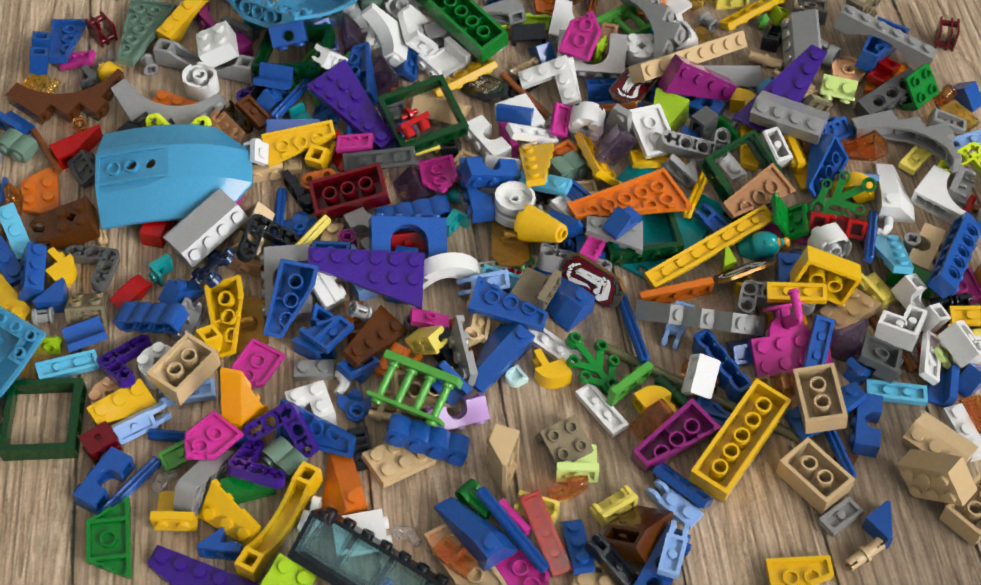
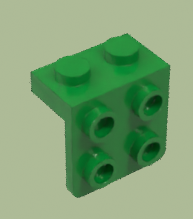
[901,63,940,111]
[770,192,810,241]

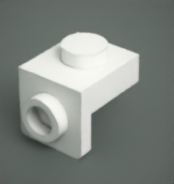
[243,138,269,166]

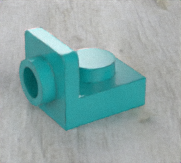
[288,102,313,119]
[446,208,470,238]
[148,253,174,287]

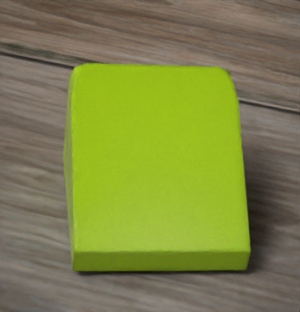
[769,6,790,25]
[720,246,737,273]

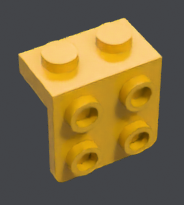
[150,491,200,532]

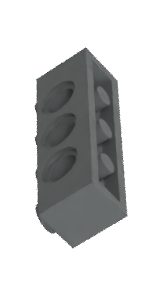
[853,67,914,116]

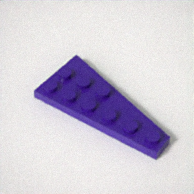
[732,44,827,136]
[306,59,394,150]
[307,247,425,309]
[147,545,259,585]

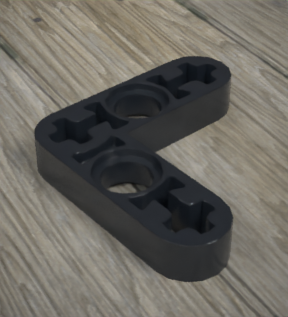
[236,214,299,263]

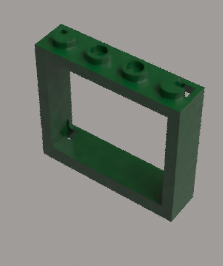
[251,24,336,78]
[377,74,469,154]
[698,129,790,220]
[604,212,684,266]
[0,378,87,461]

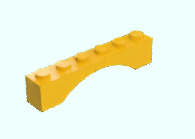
[156,0,210,44]
[234,461,323,583]

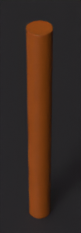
[499,72,552,121]
[30,128,62,174]

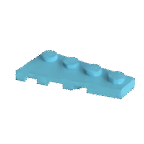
[862,235,914,275]

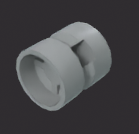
[821,39,841,68]

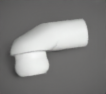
[876,216,893,236]
[334,370,351,396]

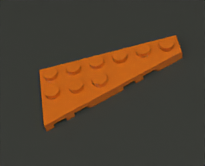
[567,167,692,221]

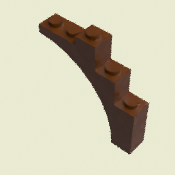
[6,69,125,125]

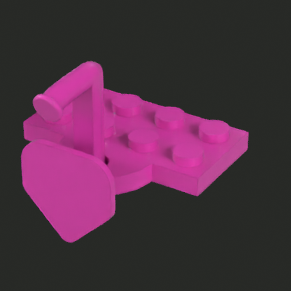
[749,288,833,379]

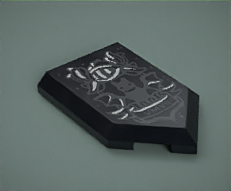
[461,74,509,102]

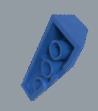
[347,42,377,106]
[806,133,849,199]
[263,258,319,339]
[472,324,535,393]
[434,497,519,572]

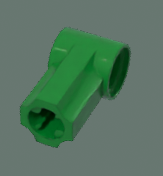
[455,478,492,519]

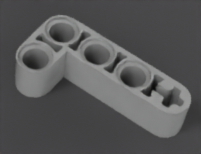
[656,127,731,165]
[536,242,612,273]
[736,280,816,315]
[173,449,236,516]

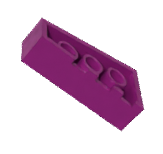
[658,54,738,101]
[630,398,721,473]

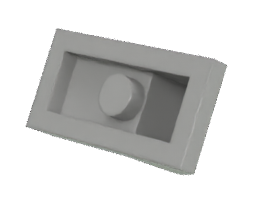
[661,154,698,189]

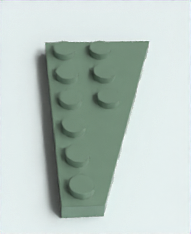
[117,0,177,67]

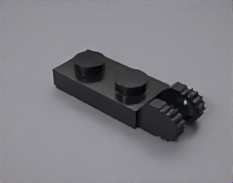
[282,169,314,215]
[584,533,639,585]

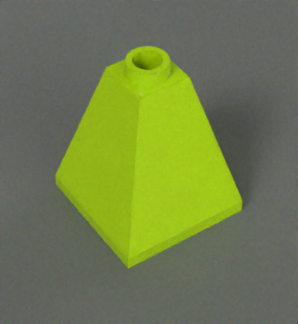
[653,87,689,131]

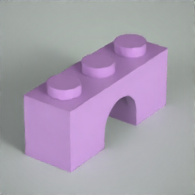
[422,392,490,431]

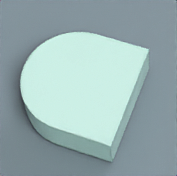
[505,364,529,388]

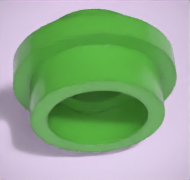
[756,13,770,30]

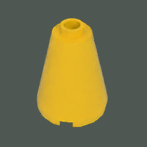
[514,205,568,243]

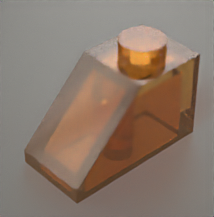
[845,130,888,162]

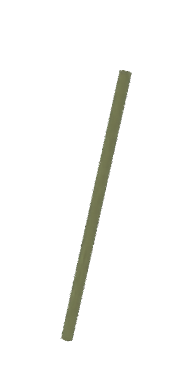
[594,339,816,444]

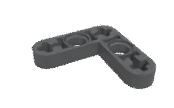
[65,245,120,292]

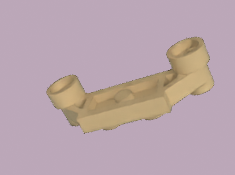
[464,289,491,349]

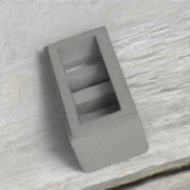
[927,108,967,135]

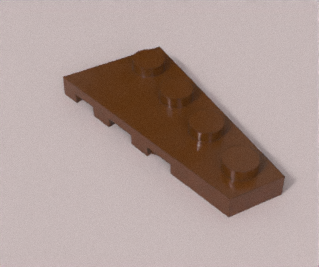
[341,305,408,369]

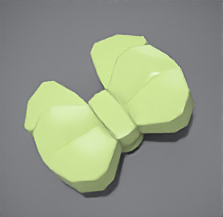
[934,346,958,370]

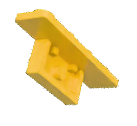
[783,135,808,190]

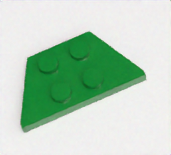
[86,497,132,579]

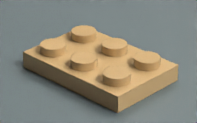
[812,288,882,337]
[361,443,437,488]

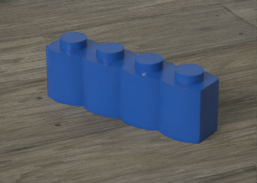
[375,195,451,232]
[112,301,189,334]
[692,329,752,404]
[384,414,470,466]

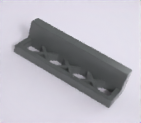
[343,146,420,172]

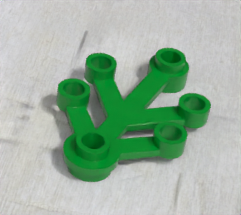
[808,171,877,217]
[565,332,620,396]

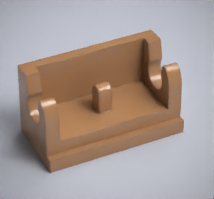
[209,109,246,142]

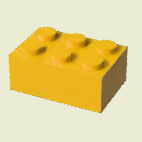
[789,245,862,306]

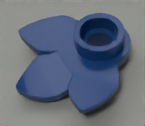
[283,211,318,239]
[337,387,375,423]

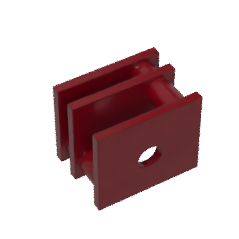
[85,11,118,48]
[934,16,960,52]
[78,420,123,466]

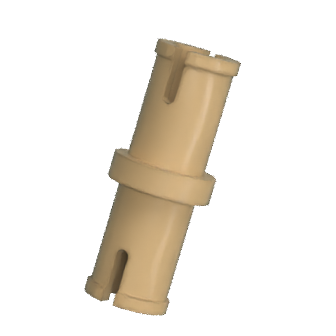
[748,51,783,70]
[843,537,886,572]

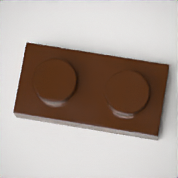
[235,94,272,131]

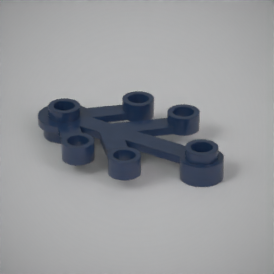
[190,246,235,288]

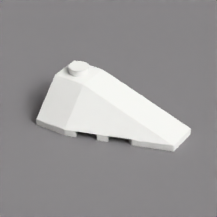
[875,163,915,224]

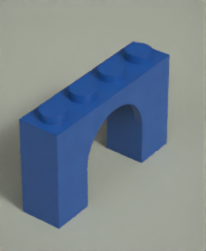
[368,213,447,259]

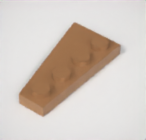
[720,163,796,219]

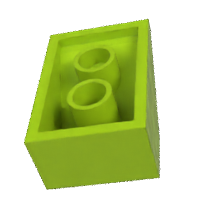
[259,553,317,585]

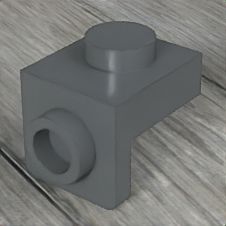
[80,65,98,90]

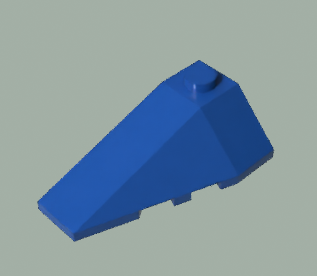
[534,266,595,333]

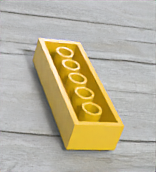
[688,378,792,503]

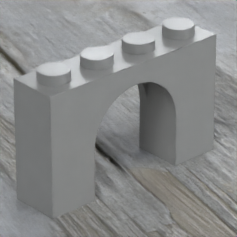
[557,29,627,78]
[260,244,313,322]

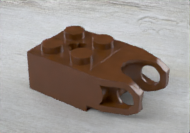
[29,196,100,250]

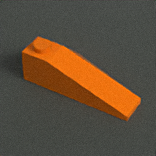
[322,453,368,527]

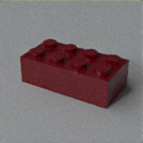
[308,162,391,220]

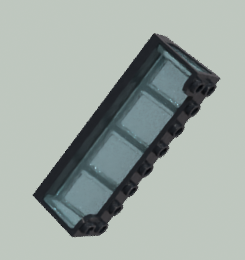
[287,506,459,585]

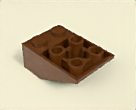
[603,505,674,564]

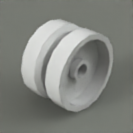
[494,181,536,228]

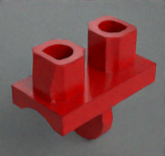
[395,107,431,140]

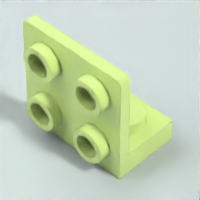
[819,74,859,104]
[556,444,599,483]

